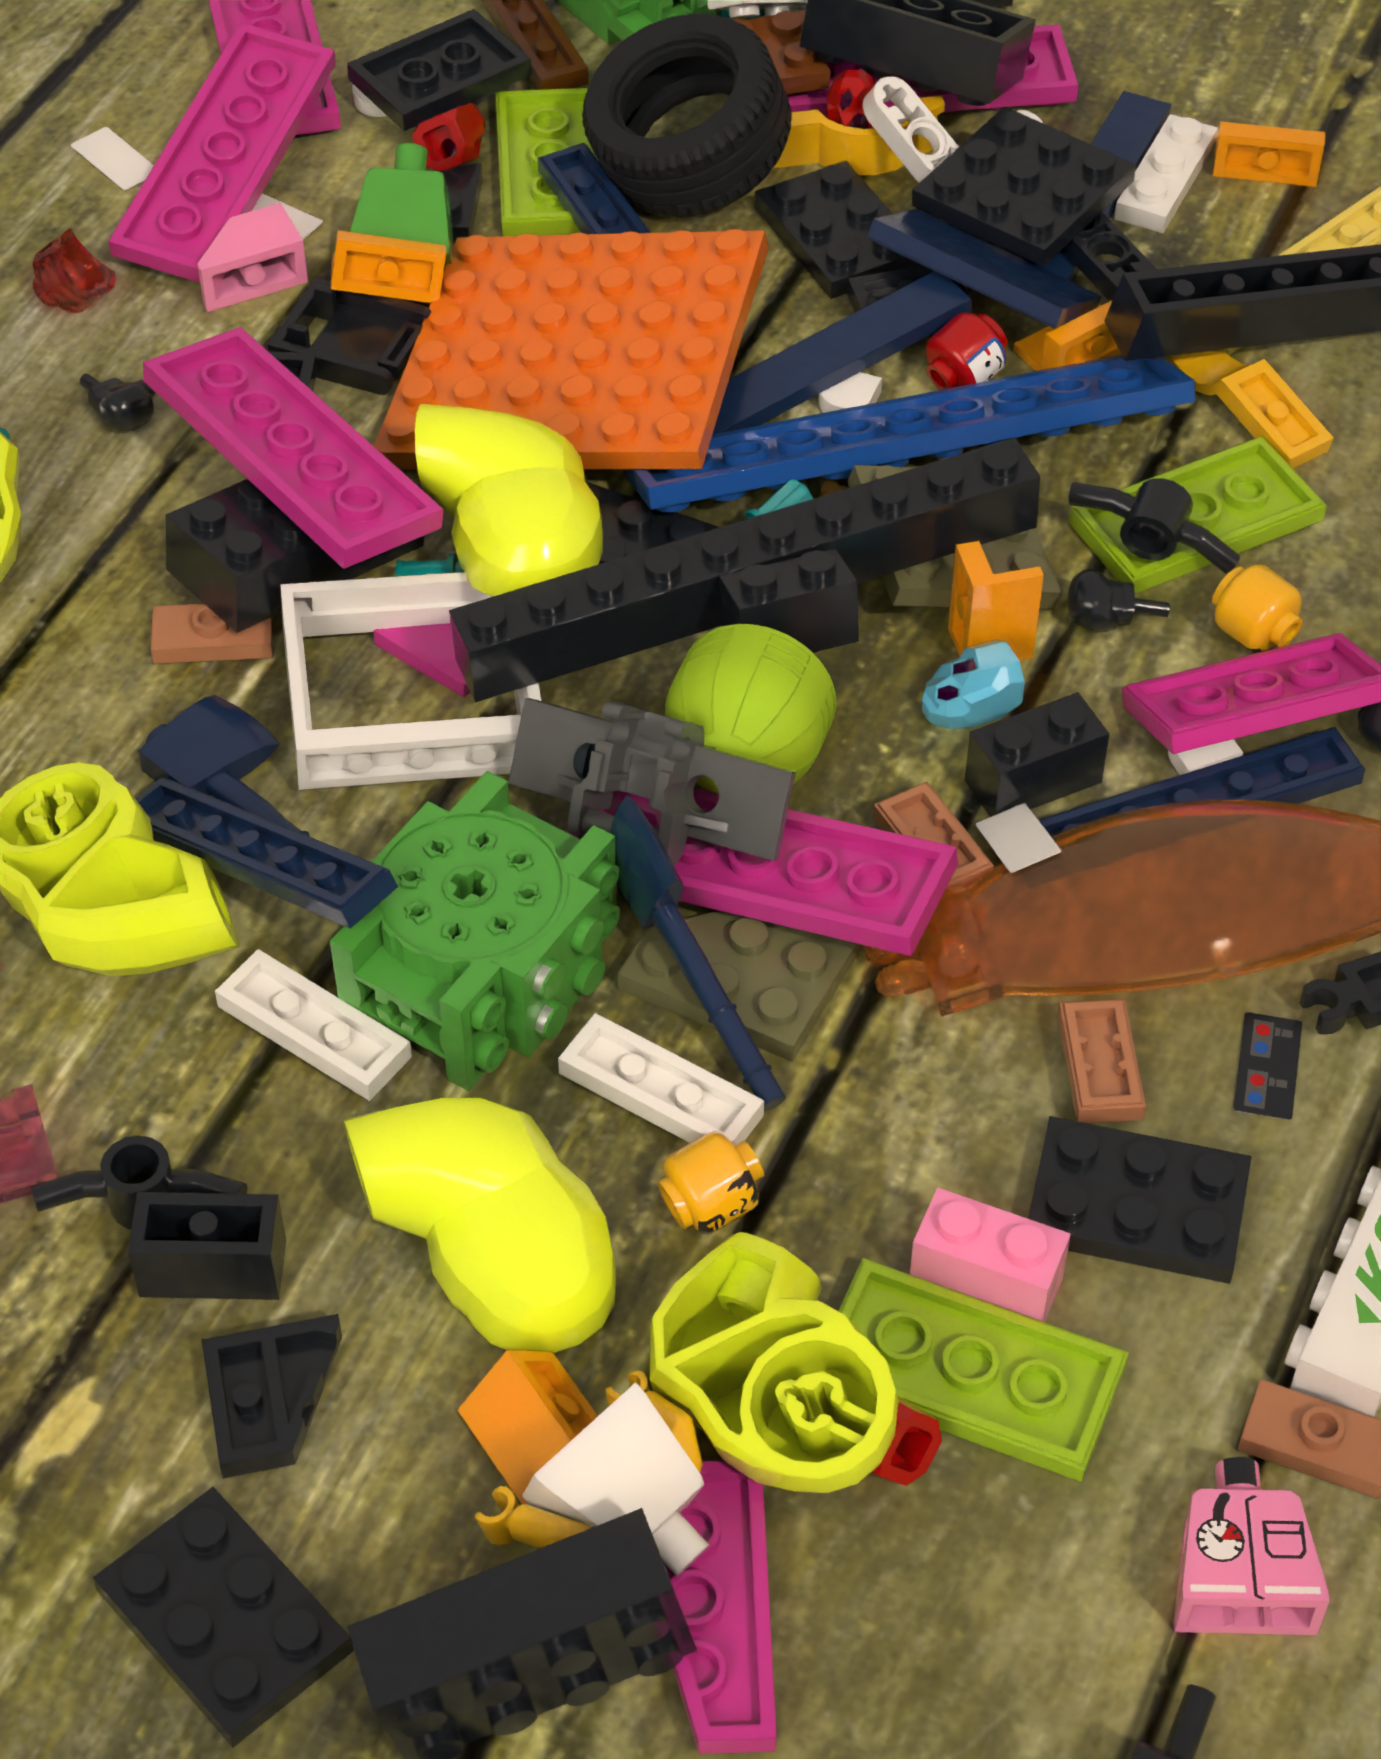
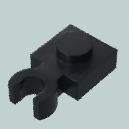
[1299,951,1381,1035]

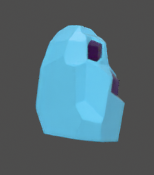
[922,640,1025,729]

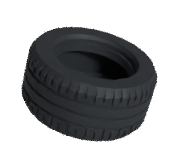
[582,13,792,218]

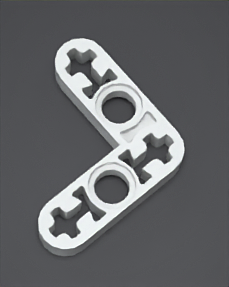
[863,76,1043,183]

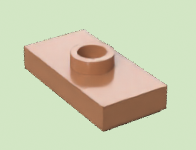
[151,604,274,664]
[873,782,994,904]
[1057,999,1146,1124]
[1237,1379,1381,1499]

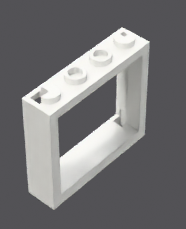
[280,572,541,790]

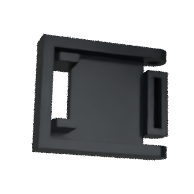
[268,278,432,395]

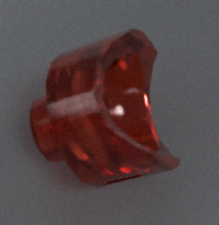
[32,229,116,313]

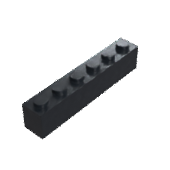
[1104,244,1381,361]

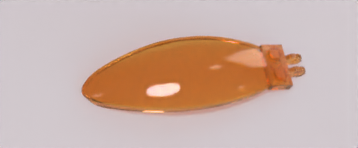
[864,800,1381,1017]

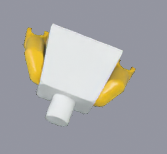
[475,1370,709,1576]

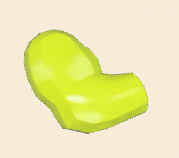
[415,404,603,596]
[343,1098,616,1353]
[650,1232,898,1493]

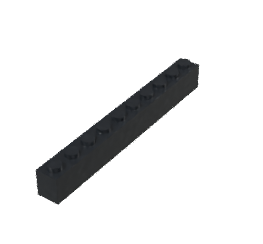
[449,438,1040,703]

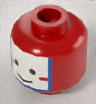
[925,313,1008,390]

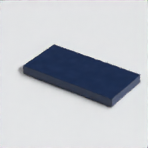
[867,209,1102,328]

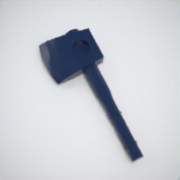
[138,695,310,837]
[610,795,786,1111]

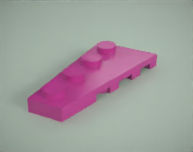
[665,1461,777,1754]

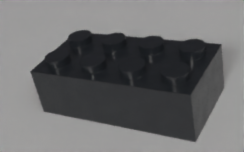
[799,0,1036,106]
[166,459,426,633]
[347,1508,697,1759]

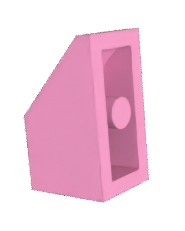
[197,203,308,312]

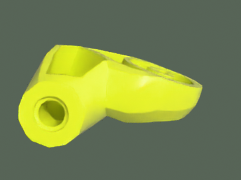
[0,762,240,976]

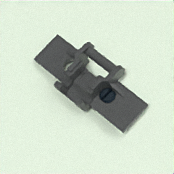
[508,698,796,865]

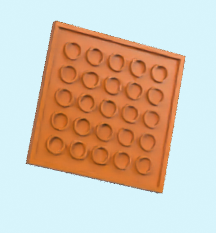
[374,229,769,469]

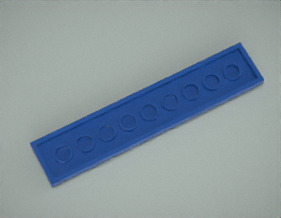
[623,355,1195,512]

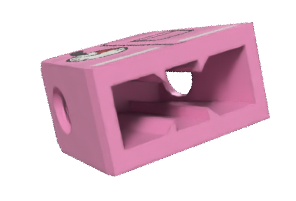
[1174,1457,1329,1635]

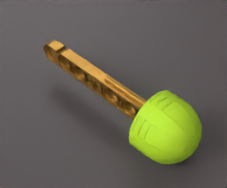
[665,477,849,794]

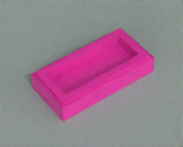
[373,623,470,698]

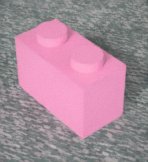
[910,1187,1071,1322]

